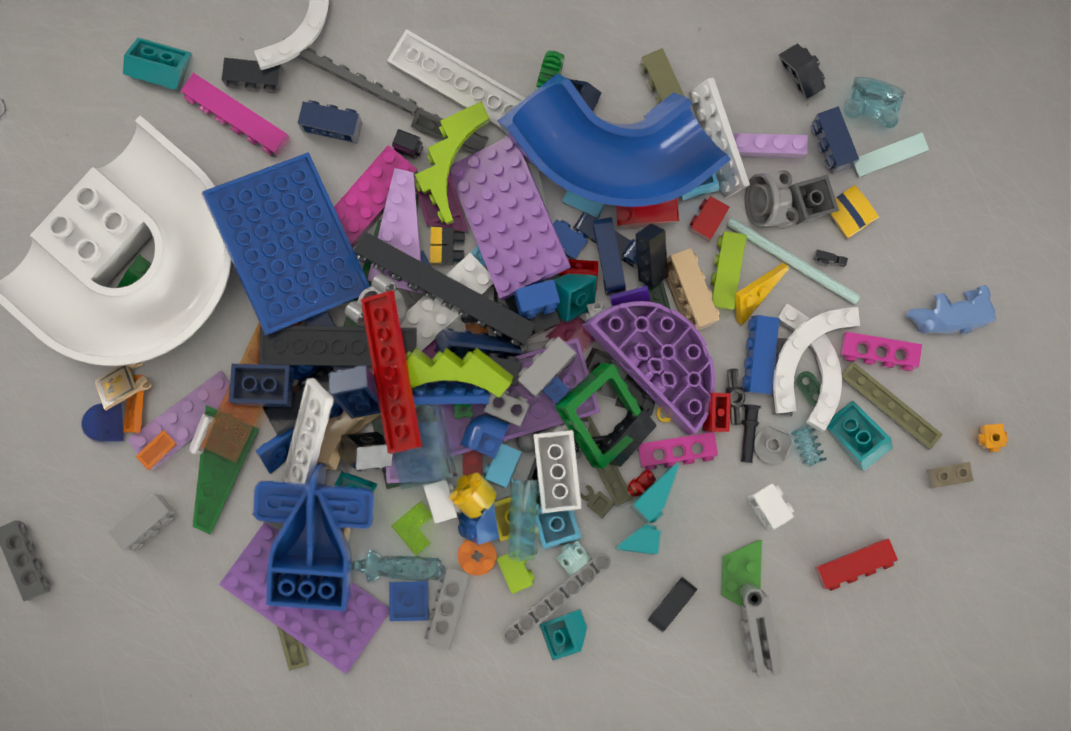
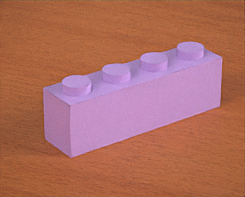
[733,133,808,159]

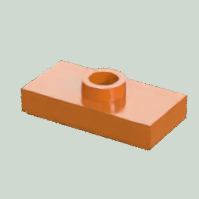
[135,430,177,471]

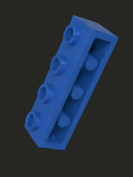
[742,315,780,395]

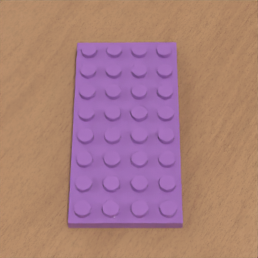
[450,136,571,300]
[433,338,600,457]
[219,522,389,674]

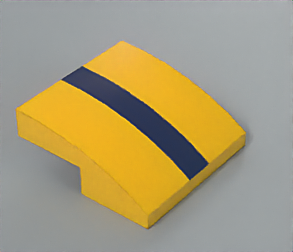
[829,185,879,239]

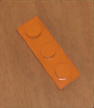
[123,375,145,433]

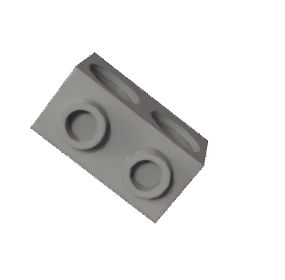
[484,391,530,427]

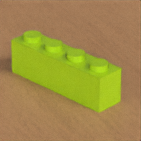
[710,231,747,312]

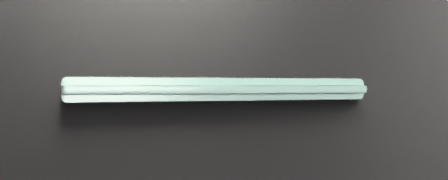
[727,217,860,304]

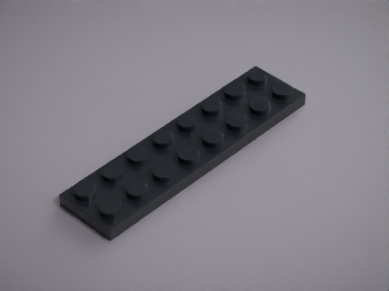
[259,325,417,367]

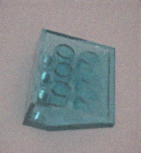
[393,404,458,490]
[508,479,540,561]

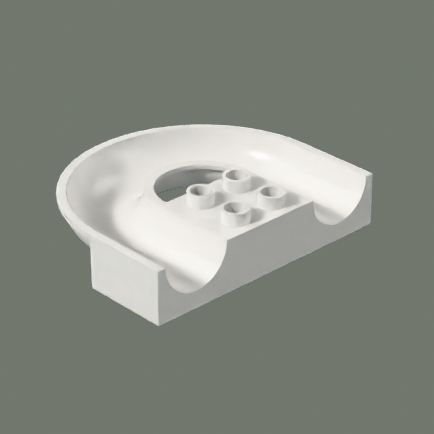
[0,116,232,366]

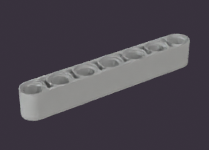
[502,553,611,645]

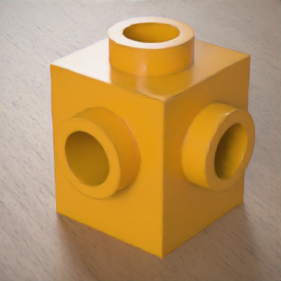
[978,423,1008,452]

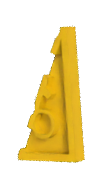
[735,263,788,325]

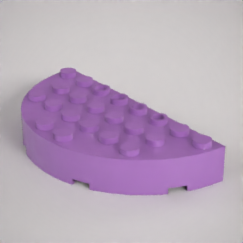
[582,301,715,435]

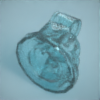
[844,77,905,128]

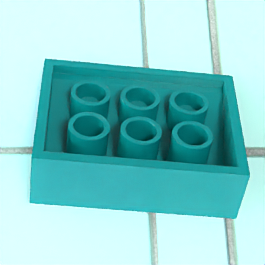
[630,463,679,524]

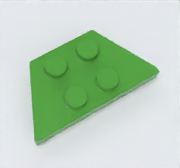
[721,540,762,607]

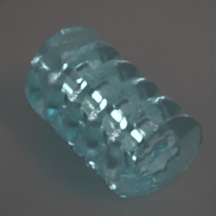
[791,425,827,467]

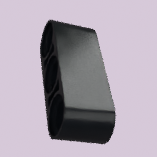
[648,577,698,633]

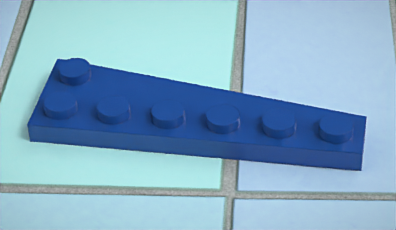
[255,402,344,474]

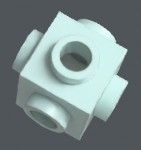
[556,541,592,576]

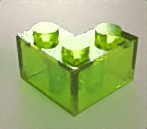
[391,501,433,556]

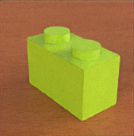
[497,549,535,594]

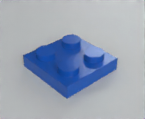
[389,581,429,621]

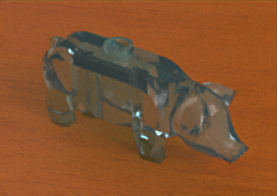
[352,550,445,583]

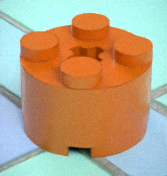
[458,539,497,576]

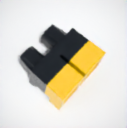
[430,227,465,266]

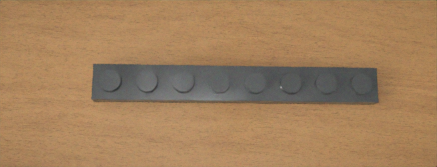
[282,38,418,116]

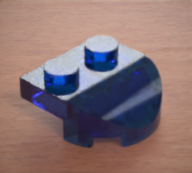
[81,403,123,443]

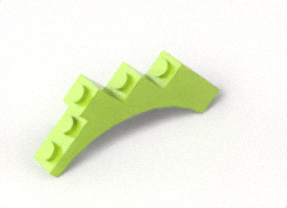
[415,101,490,226]
[406,348,514,397]

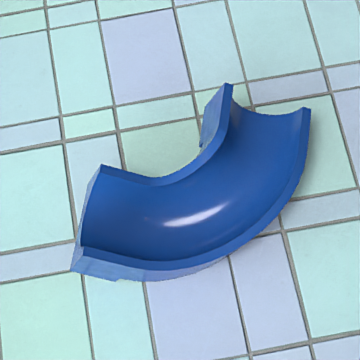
[497,73,731,207]

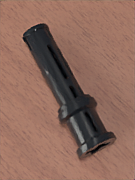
[740,404,761,463]

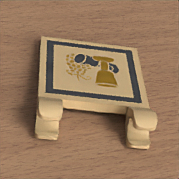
[94,362,151,411]

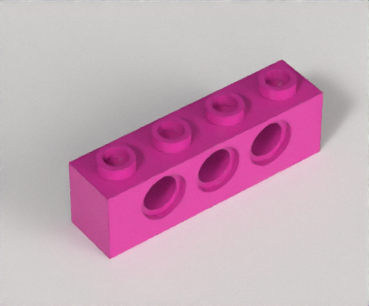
[840,332,922,371]
[638,432,718,470]

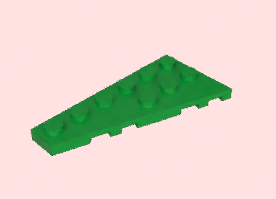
[192,405,259,534]

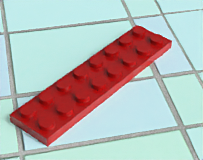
[361,291,422,454]

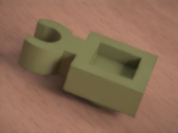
[580,485,615,519]

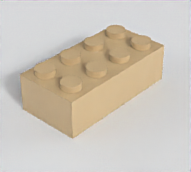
[666,248,720,331]

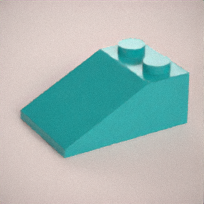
[826,401,893,472]

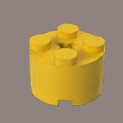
[449,473,496,519]

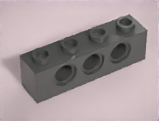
[0,520,50,601]

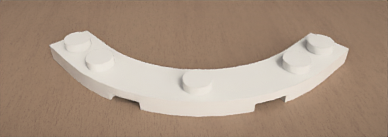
[254,0,329,70]
[777,303,842,433]
[773,307,860,413]

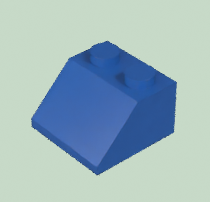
[458,502,499,545]

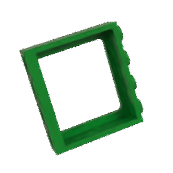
[554,363,642,469]

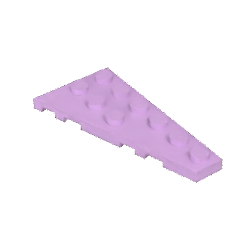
[367,168,424,294]

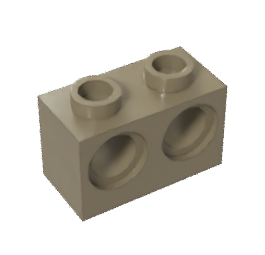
[927,462,974,489]

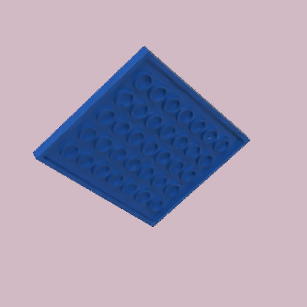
[201,152,370,336]

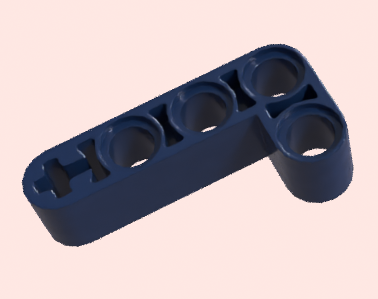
[573,212,637,267]
[593,217,626,296]

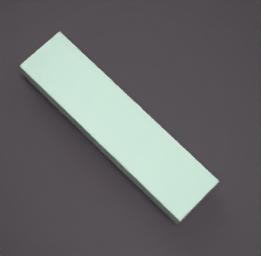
[854,133,929,178]

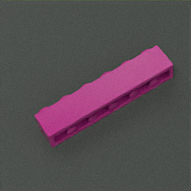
[181,72,290,156]

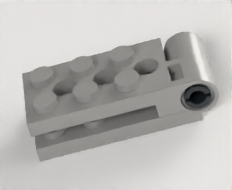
[740,583,782,678]

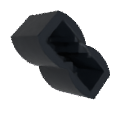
[392,129,424,159]

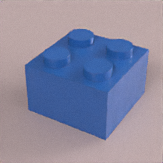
[514,279,560,319]

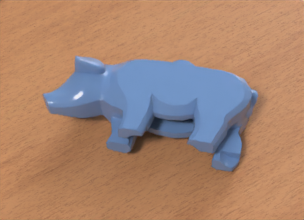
[906,285,996,334]

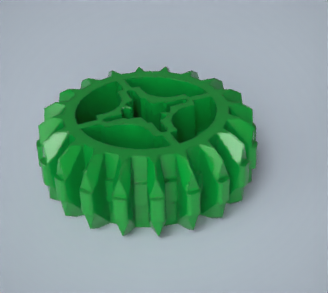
[535,50,565,90]

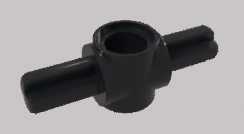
[725,368,746,425]

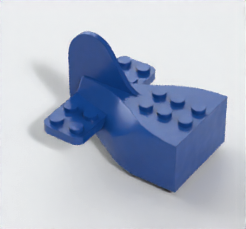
[253,463,374,611]

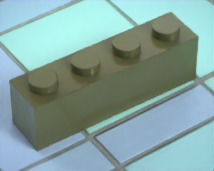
[639,48,685,105]

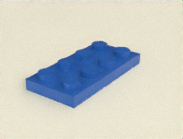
[412,380,490,405]

